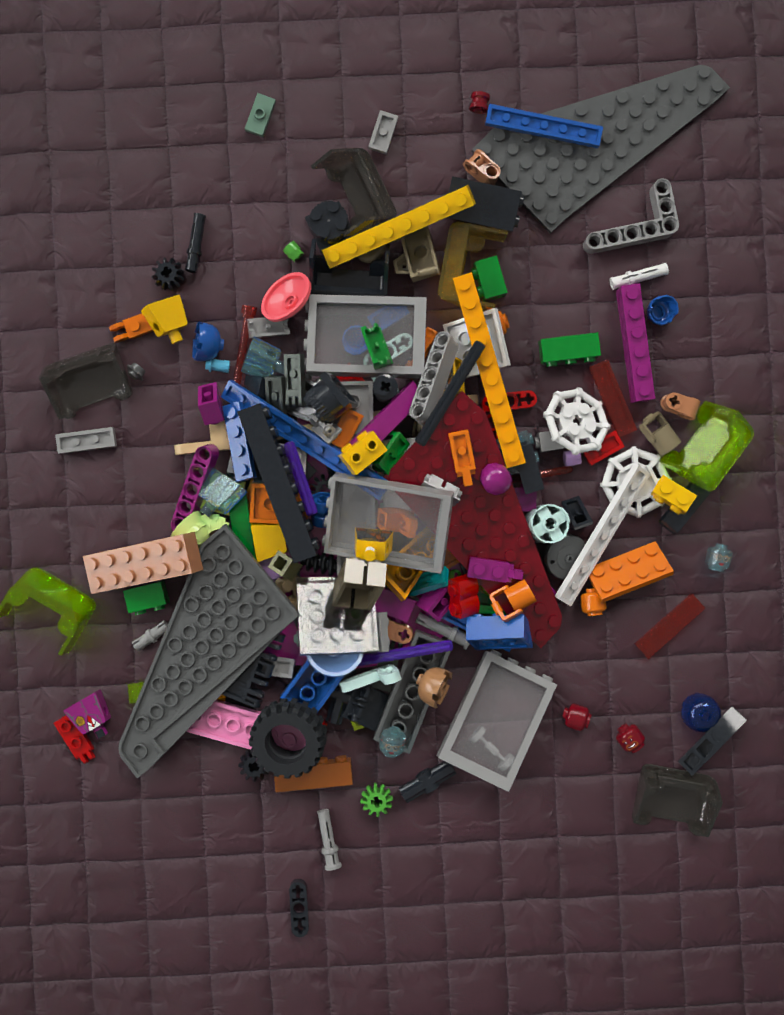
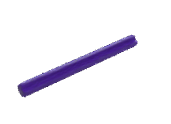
[358,640,453,666]

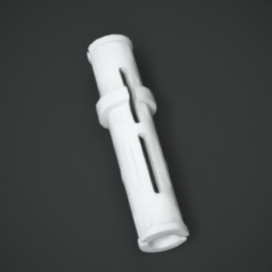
[609,263,669,290]

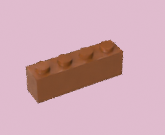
[274,755,353,792]

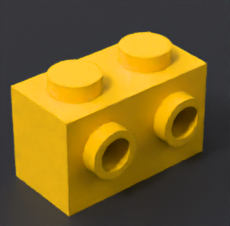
[338,430,387,475]
[650,475,697,515]

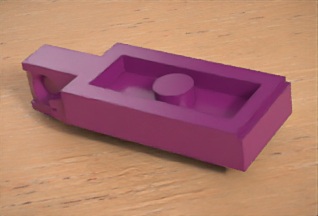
[467,557,524,583]

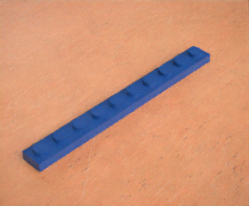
[221,380,387,500]

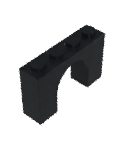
[499,441,544,494]

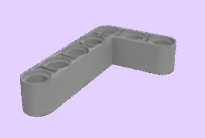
[583,178,679,254]

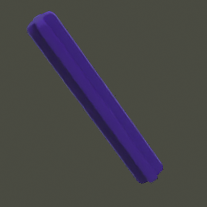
[284,441,318,516]

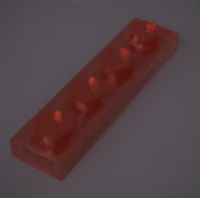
[589,359,637,437]
[634,594,705,659]

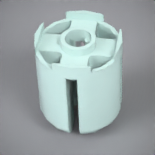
[525,504,570,543]

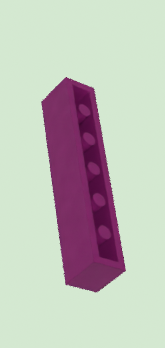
[616,283,655,403]

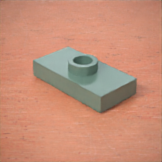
[245,93,276,137]

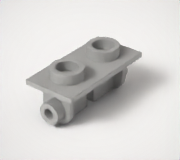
[309,413,342,444]
[421,474,462,506]

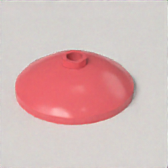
[261,272,311,322]

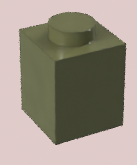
[268,550,302,581]

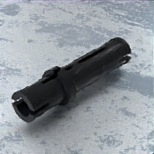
[185,213,206,273]

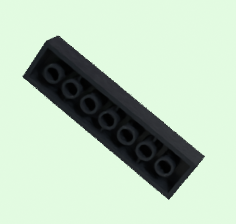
[237,403,321,563]

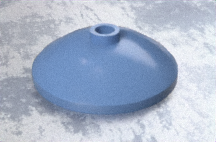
[305,619,364,677]

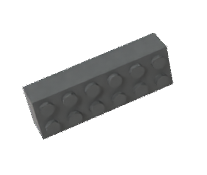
[373,629,450,754]

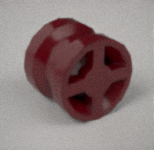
[469,91,490,114]

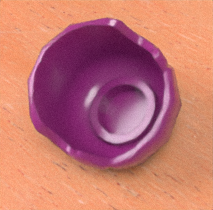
[480,463,512,495]

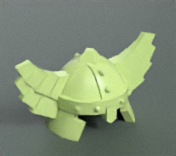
[170,511,230,549]

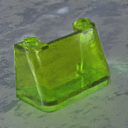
[660,401,754,491]

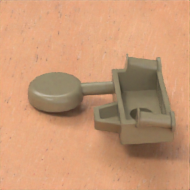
[357,225,441,282]

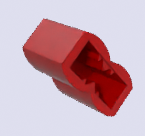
[447,574,480,619]

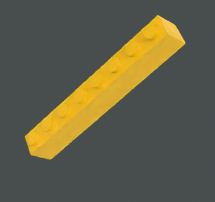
[322,185,476,268]

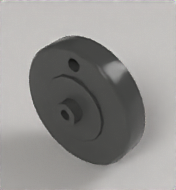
[544,534,586,580]

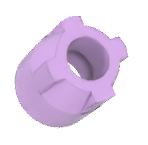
[563,451,582,467]

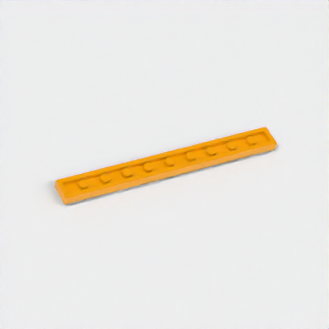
[453,272,526,468]

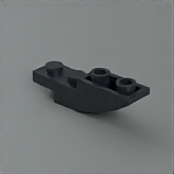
[678,706,747,776]

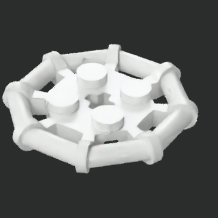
[543,387,611,455]
[600,446,672,518]

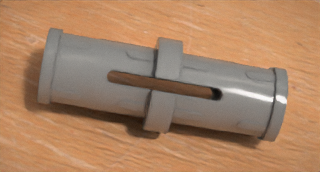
[132,620,168,652]

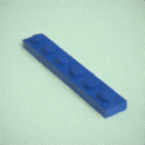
[485,104,603,148]

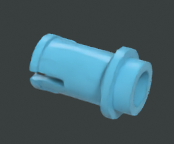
[205,359,230,373]

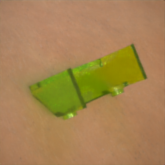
[0,567,96,656]

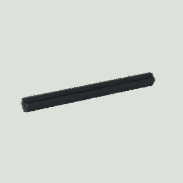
[415,340,485,446]

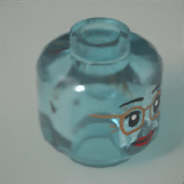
[705,543,733,572]
[379,726,406,758]

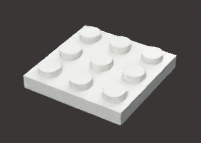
[443,308,511,378]

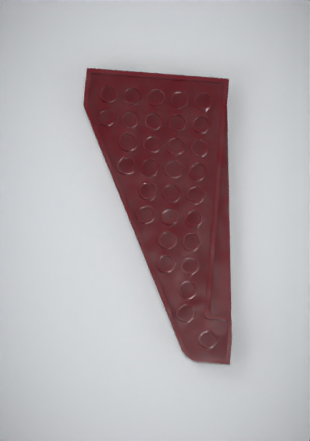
[383,391,562,648]

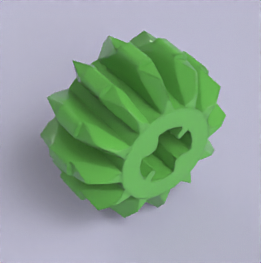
[360,782,393,817]

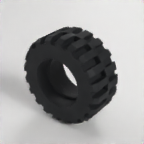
[249,698,327,779]

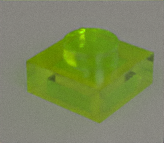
[128,682,144,704]

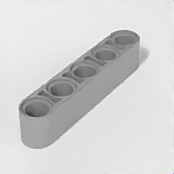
[409,331,459,426]

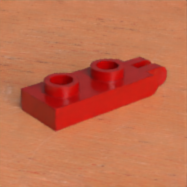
[53,715,95,764]

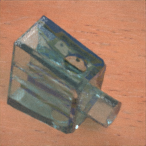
[241,336,284,378]
[199,468,247,518]

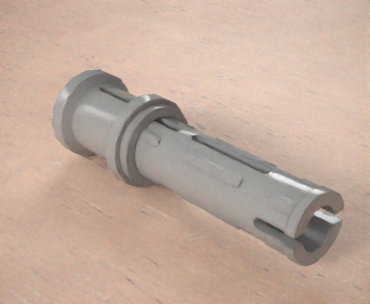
[415,612,469,650]
[317,809,342,871]

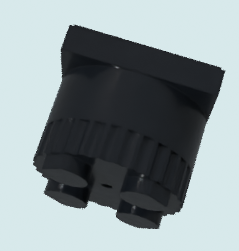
[305,201,355,253]
[303,372,358,424]

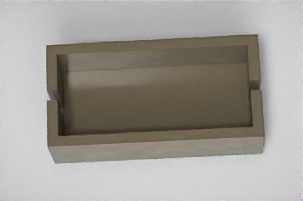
[332,557,387,611]

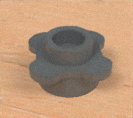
[127,363,145,381]

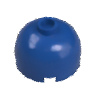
[192,322,224,361]

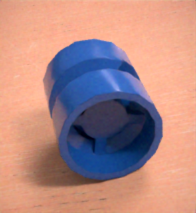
[311,492,330,528]

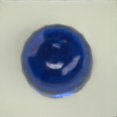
[681,693,721,732]

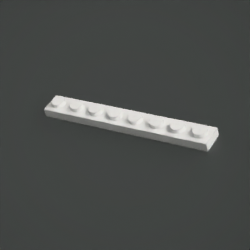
[555,464,650,606]

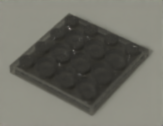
[296,576,379,656]

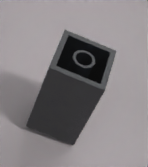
[447,176,525,232]

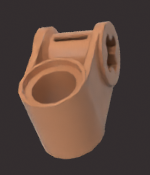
[463,149,501,185]
[660,392,701,420]
[388,618,413,644]

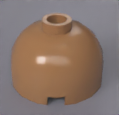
[416,667,452,708]

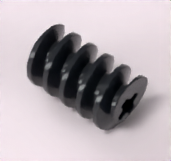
[373,374,398,403]
[300,551,338,578]

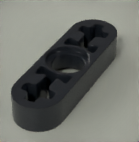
[289,879,309,937]

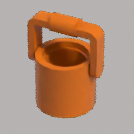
[490,579,537,622]

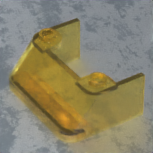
[438,222,508,311]

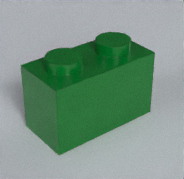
[471,255,508,302]
[123,580,170,615]

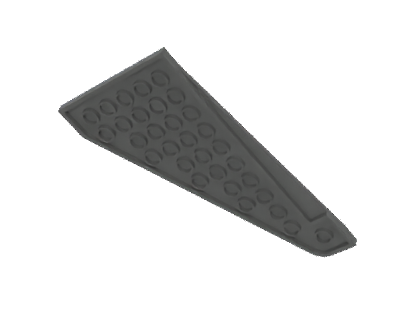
[471,65,730,234]
[118,524,301,778]

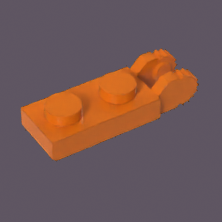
[109,313,153,343]

